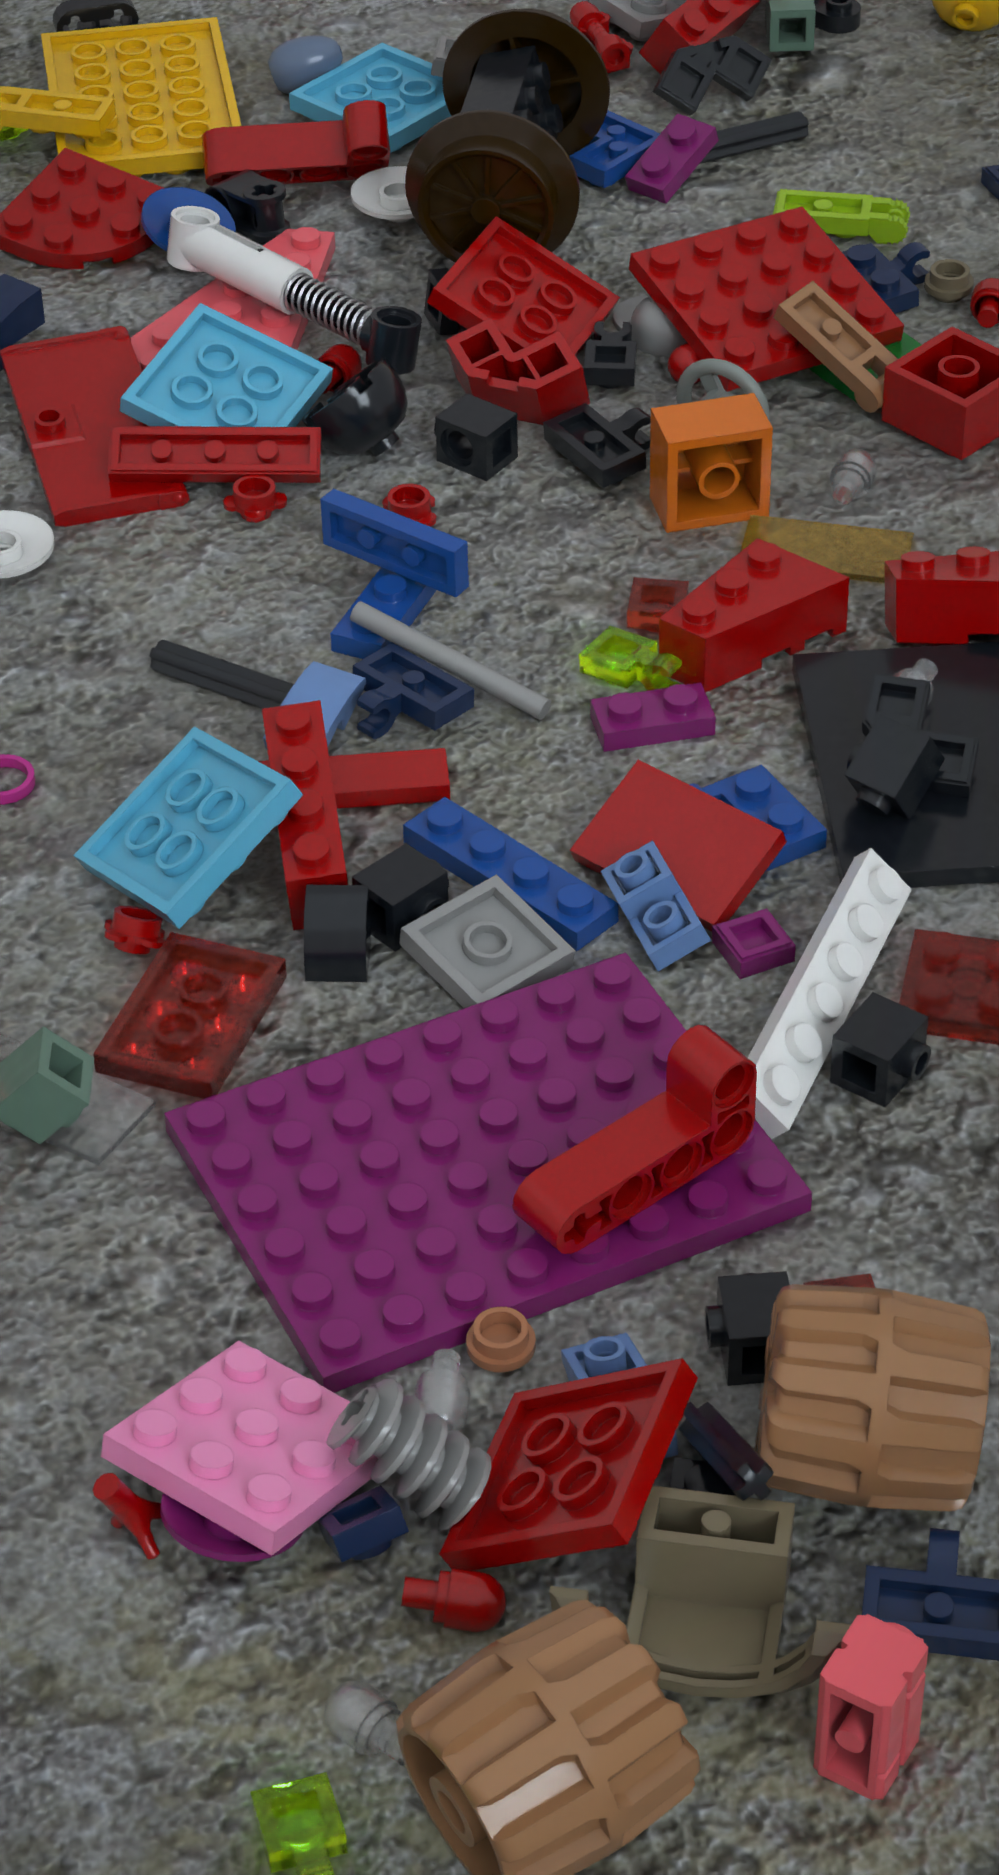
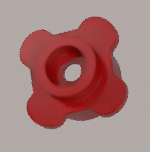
[223,474,287,523]
[382,484,437,527]
[104,906,166,954]

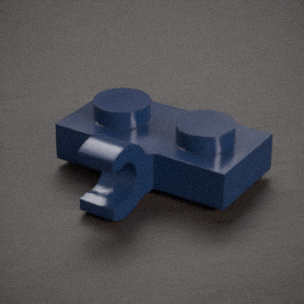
[842,242,930,314]
[353,642,474,739]
[862,1528,999,1661]

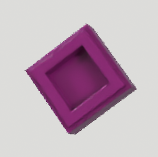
[712,908,796,979]

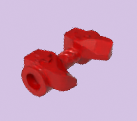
[570,1,634,73]

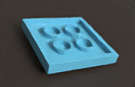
[289,43,451,153]
[120,303,333,427]
[73,726,303,929]

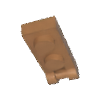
[773,281,897,413]

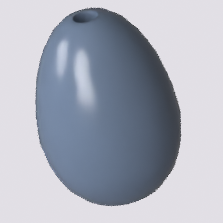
[268,35,343,94]

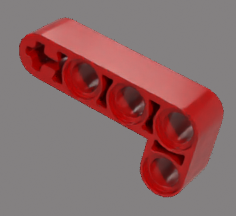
[201,100,390,186]
[512,1025,757,1254]

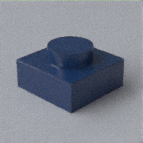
[317,1485,409,1562]

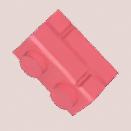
[813,1614,929,1800]

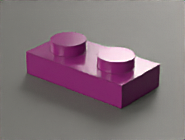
[625,113,719,204]
[590,682,716,752]

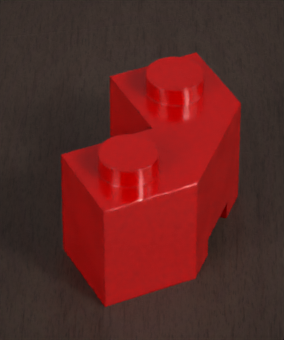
[446,317,590,425]

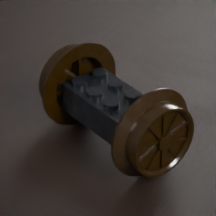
[405,9,610,263]

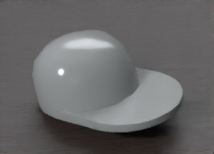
[613,295,687,357]

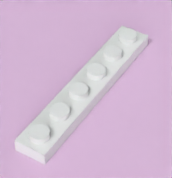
[748,848,912,1139]

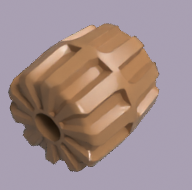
[755,1284,991,1512]
[396,1600,701,1875]

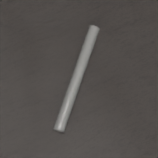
[350,601,551,720]

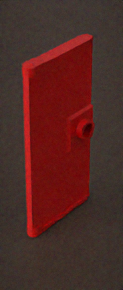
[0,326,189,527]

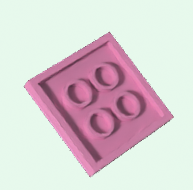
[101,1341,378,1556]

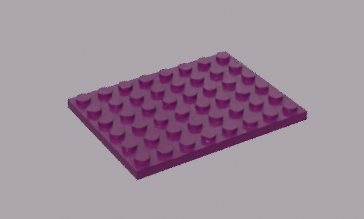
[164,952,812,1393]

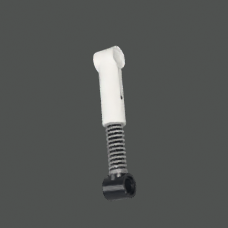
[167,206,422,375]

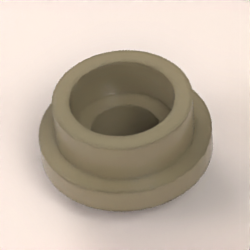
[924,259,974,303]

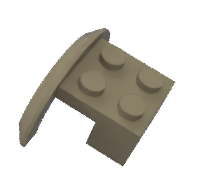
[549,1485,851,1698]

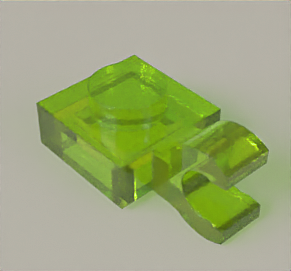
[579,626,682,691]
[250,1772,348,1875]

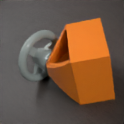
[650,358,773,533]

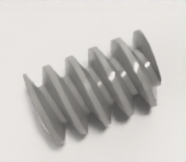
[326,1378,492,1531]

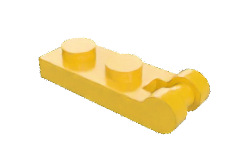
[0,86,116,139]

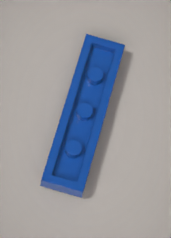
[403,797,619,951]

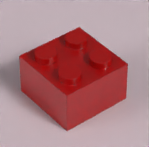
[881,326,999,461]

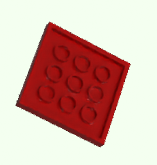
[629,206,904,392]

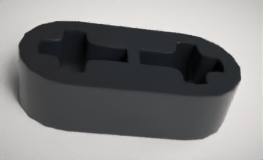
[52,0,139,32]

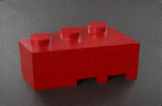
[658,538,850,693]
[884,546,999,644]

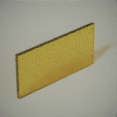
[740,515,914,583]

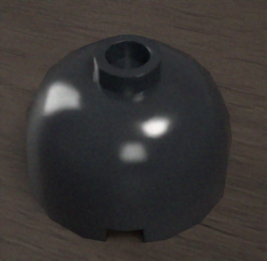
[302,357,408,457]

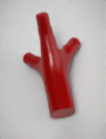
[93,1473,162,1560]

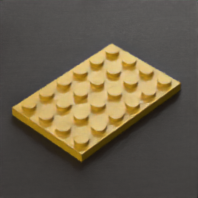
[41,17,241,177]

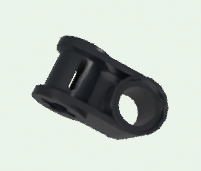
[205,169,291,243]

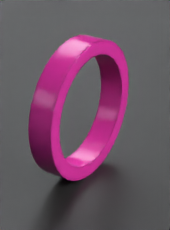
[0,754,35,805]

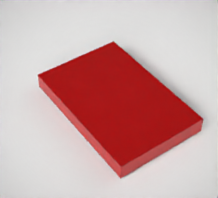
[570,760,787,932]

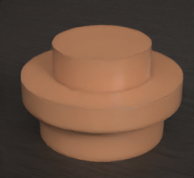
[466,1307,536,1372]

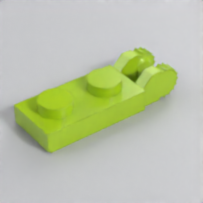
[773,189,910,245]

